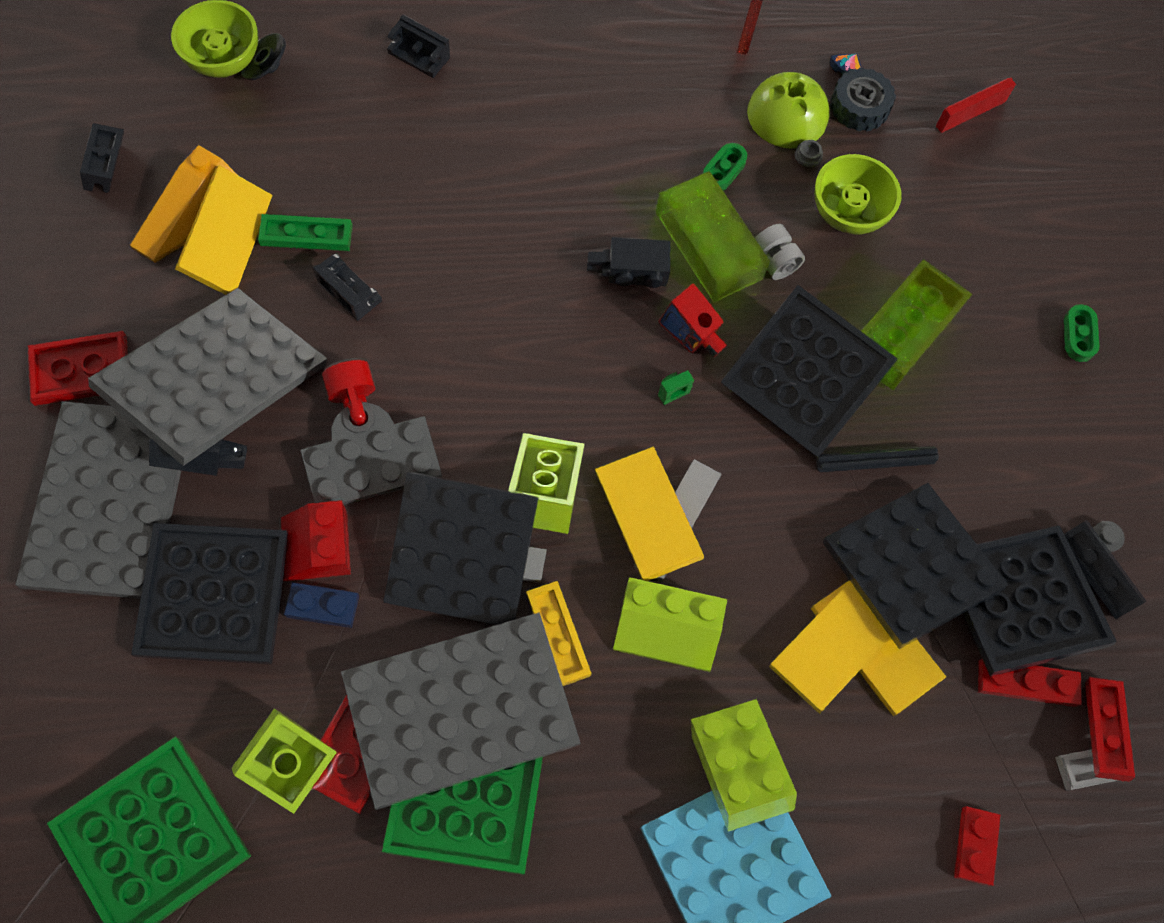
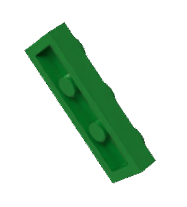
[258,214,353,251]

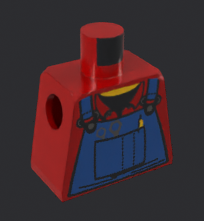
[658,283,727,358]

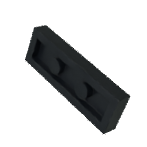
[1064,520,1147,619]

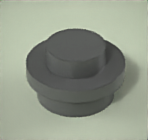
[795,139,823,167]
[1093,521,1125,552]

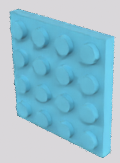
[640,791,831,923]

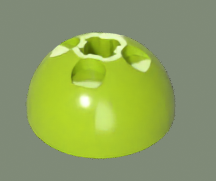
[171,0,258,78]
[747,72,829,148]
[814,154,901,235]

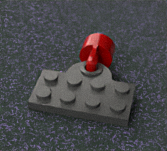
[301,358,442,505]

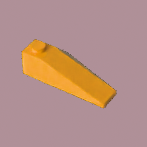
[130,145,237,263]

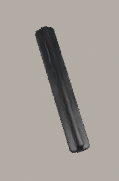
[816,446,939,472]

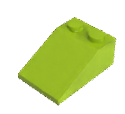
[508,433,584,534]

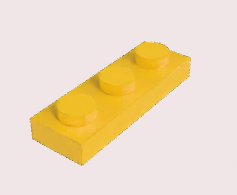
[526,581,592,686]

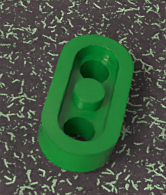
[702,143,747,192]
[1064,304,1100,362]

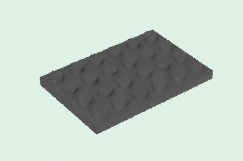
[88,288,327,466]
[15,402,181,599]
[341,612,580,810]

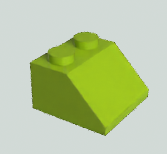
[232,708,337,814]

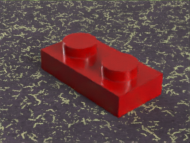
[954,806,1001,886]

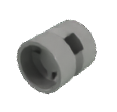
[751,224,805,280]

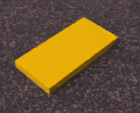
[175,165,272,295]
[595,447,704,581]
[811,580,946,716]
[769,581,890,714]

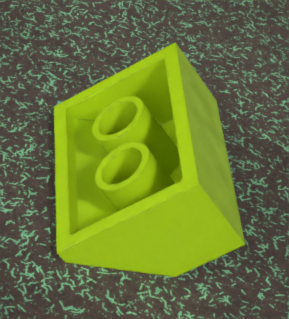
[613,577,727,672]

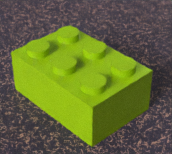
[691,699,797,832]

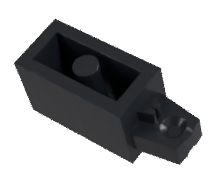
[587,237,671,288]
[149,438,247,476]

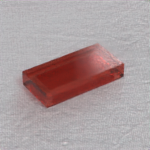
[737,0,763,55]

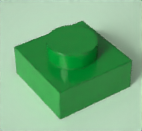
[658,370,694,405]

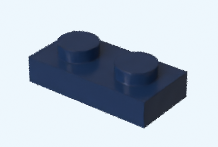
[284,583,359,628]

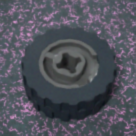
[830,68,896,131]

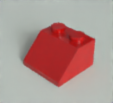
[281,500,351,582]

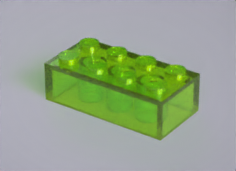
[656,171,770,302]
[861,259,972,391]

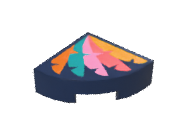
[829,53,862,74]

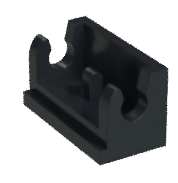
[387,14,450,78]
[80,123,124,193]
[313,253,382,321]

